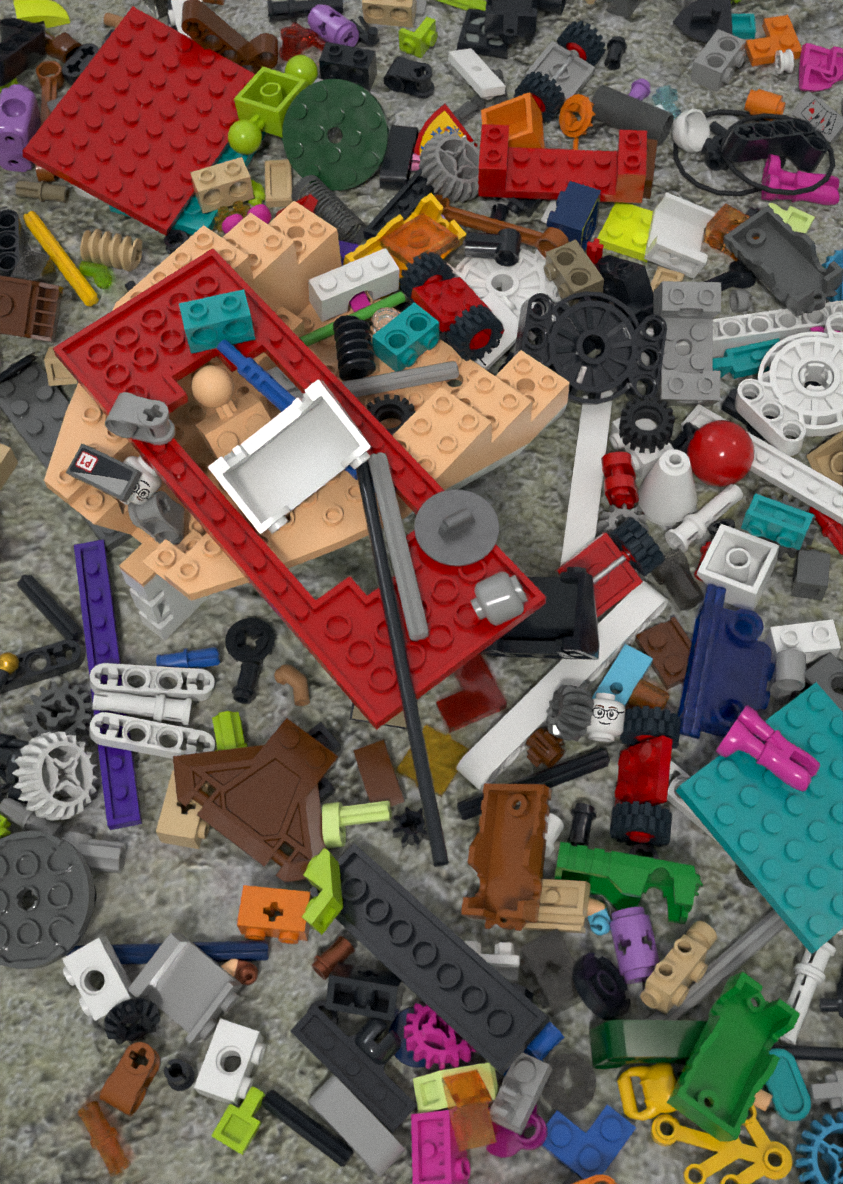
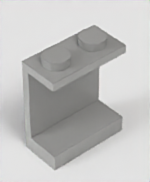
[127,933,243,1044]

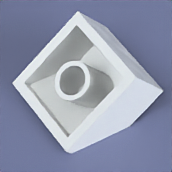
[697,524,780,613]

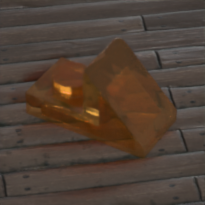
[441,1070,496,1152]

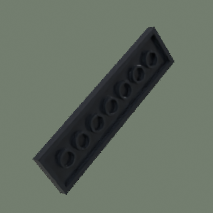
[308,843,550,1075]

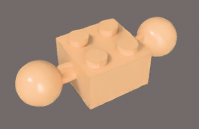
[191,365,271,460]

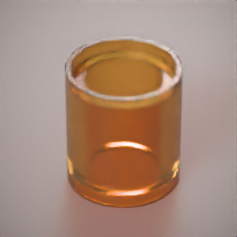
[628,679,670,711]

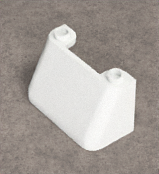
[208,379,372,534]

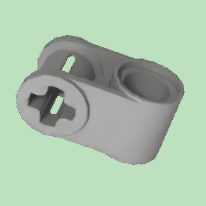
[105,392,175,445]
[128,491,184,545]

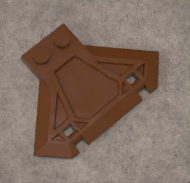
[173,718,338,883]

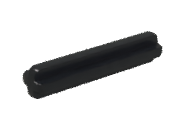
[17,574,83,642]
[261,1089,354,1167]

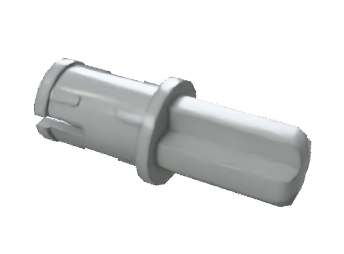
[0,798,62,837]

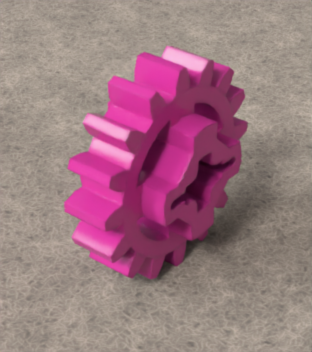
[404,1003,477,1071]

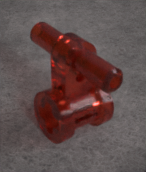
[279,22,326,61]

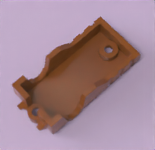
[461,783,552,931]

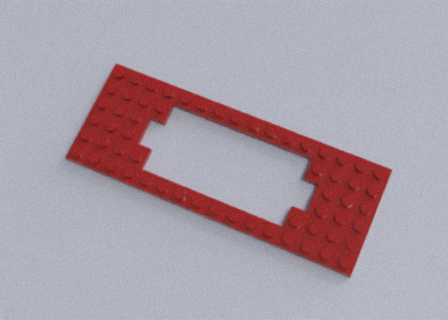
[53,248,546,730]

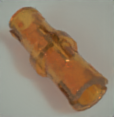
[77,1101,131,1177]

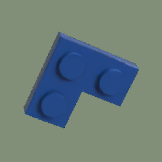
[541,1104,636,1184]

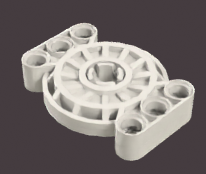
[446,244,570,336]
[735,312,843,456]

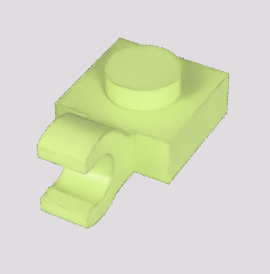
[769,203,815,234]

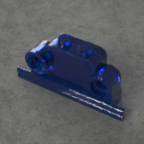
[677,584,775,739]

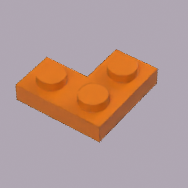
[745,15,802,66]

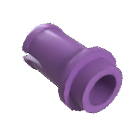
[628,78,651,101]

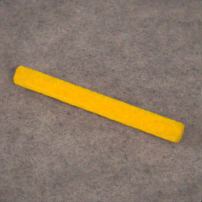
[23,211,99,307]

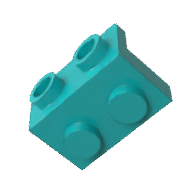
[741,493,814,550]

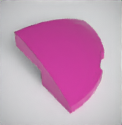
[799,43,843,92]

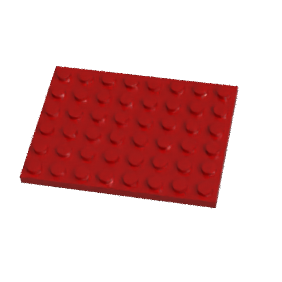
[22,6,255,236]

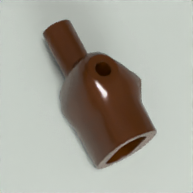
[45,31,82,64]

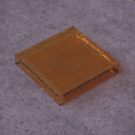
[380,213,459,265]

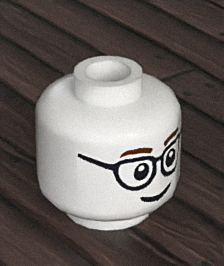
[121,455,162,505]
[586,693,625,742]

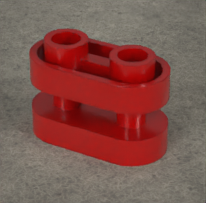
[601,452,639,509]

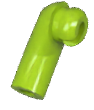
[248,180,266,206]

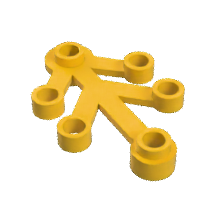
[650,1105,792,1184]

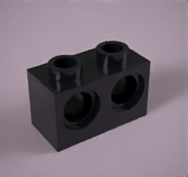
[319,42,377,92]

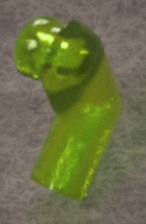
[79,261,113,289]

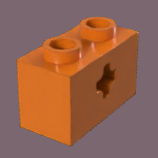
[237,885,312,944]

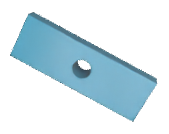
[592,644,653,707]

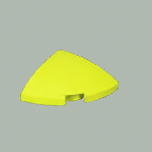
[13,0,70,28]

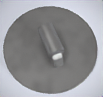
[414,490,499,566]

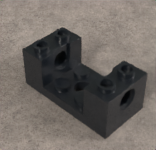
[532,255,654,355]

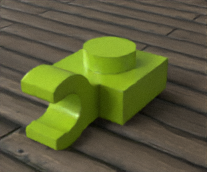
[211,1086,266,1156]

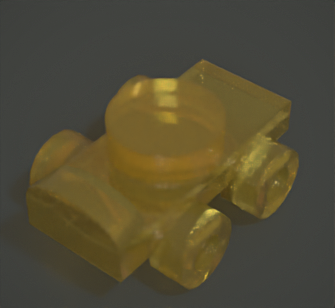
[214,200,251,232]

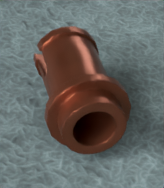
[311,935,355,980]

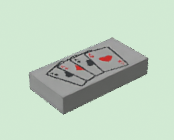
[792,91,843,144]

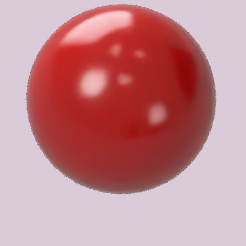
[687,420,755,487]

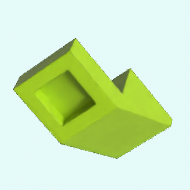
[302,848,343,935]

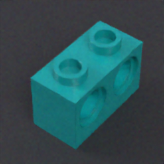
[179,289,255,354]
[372,302,439,372]

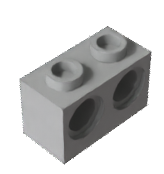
[691,29,746,92]

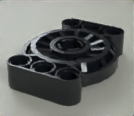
[514,291,667,405]

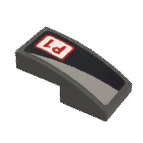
[66,444,143,503]

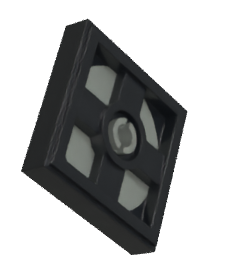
[457,8,510,58]

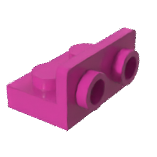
[411,1110,471,1184]

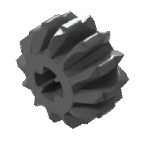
[545,684,594,741]

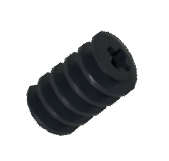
[333,315,376,381]

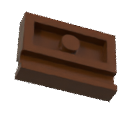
[635,616,707,690]

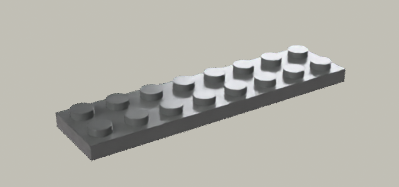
[0,361,133,552]

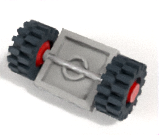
[514,21,606,123]

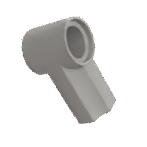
[768,649,806,703]
[62,832,126,874]

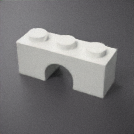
[308,248,400,322]

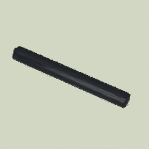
[457,748,610,820]

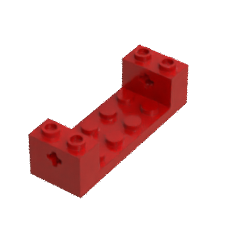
[478,124,647,203]

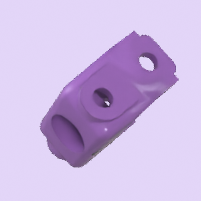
[0,84,41,172]

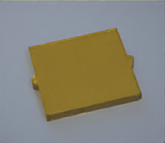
[396,725,470,797]

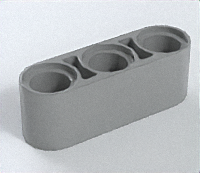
[308,1075,405,1178]

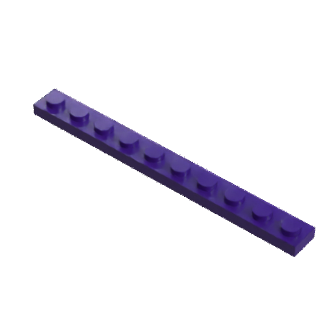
[74,539,142,830]

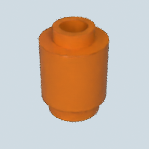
[744,89,786,121]

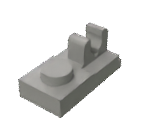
[488,1052,553,1135]

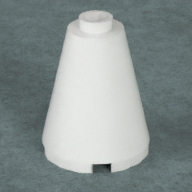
[637,450,697,526]

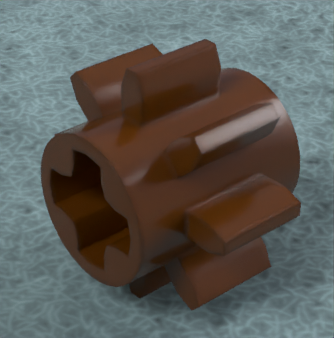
[525,728,565,768]

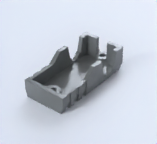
[724,205,843,317]

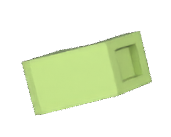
[413,1063,499,1113]

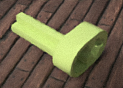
[322,801,392,849]

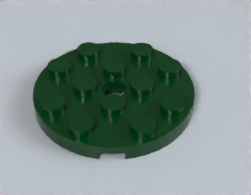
[282,79,389,190]

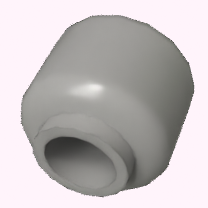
[471,571,528,626]

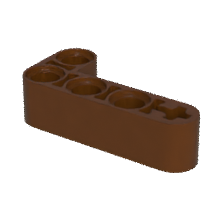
[181,0,278,74]

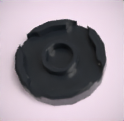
[572,952,631,1021]

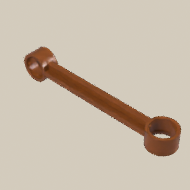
[35,61,65,182]
[434,195,569,258]

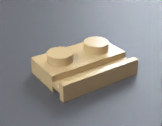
[522,879,590,934]

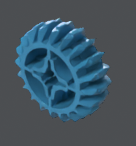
[794,1111,843,1184]

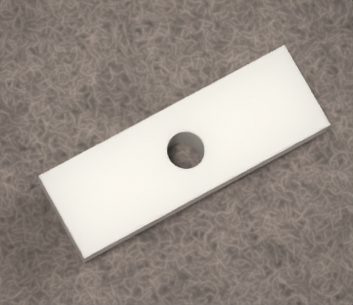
[448,49,506,100]

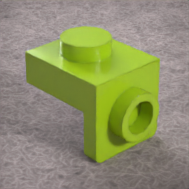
[398,16,438,58]

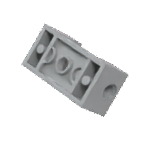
[653,281,721,407]

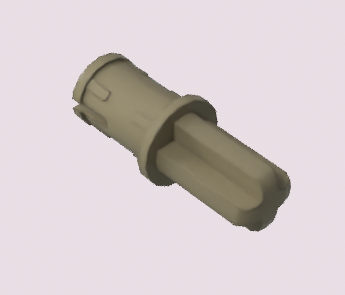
[15,180,70,203]

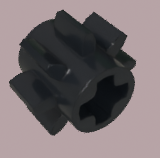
[392,807,429,850]

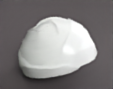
[672,109,710,153]

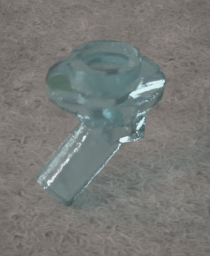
[652,85,681,119]

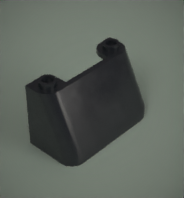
[479,567,600,660]

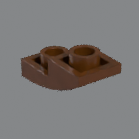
[353,739,405,807]

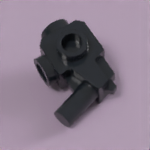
[701,121,733,171]

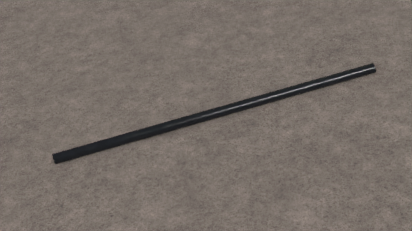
[356,460,449,867]

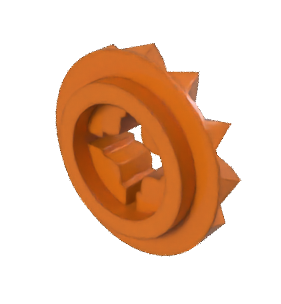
[559,94,596,138]

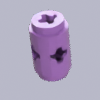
[308,4,359,47]
[609,907,660,984]

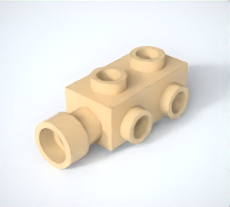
[640,921,717,1015]

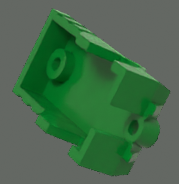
[554,842,703,925]
[666,971,800,1142]

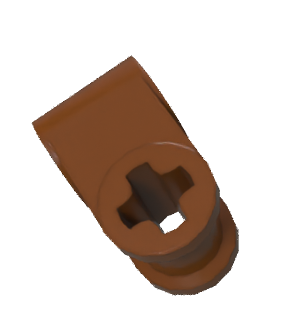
[99,1042,161,1117]

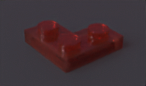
[436,654,507,733]

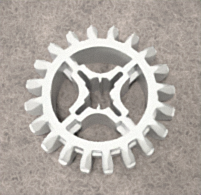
[12,731,98,821]

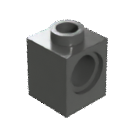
[791,549,831,601]

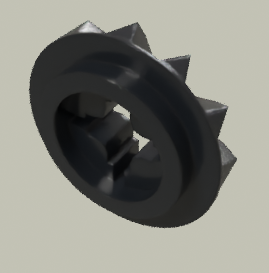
[225,618,275,663]
[104,998,161,1045]

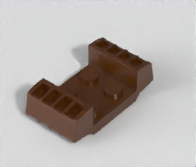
[0,276,63,343]

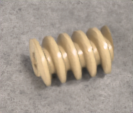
[80,229,142,272]

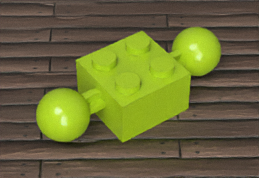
[228,55,318,155]

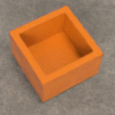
[481,92,545,148]

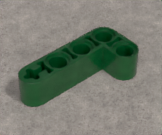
[589,1019,706,1069]

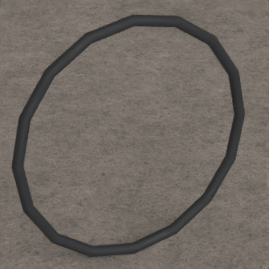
[673,109,786,196]
[721,113,836,195]

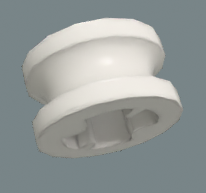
[775,49,794,75]

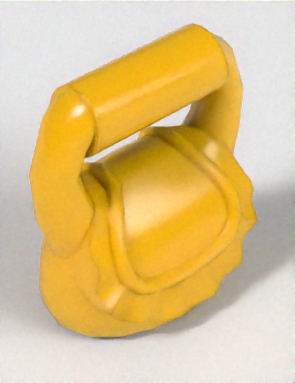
[617,1063,677,1121]

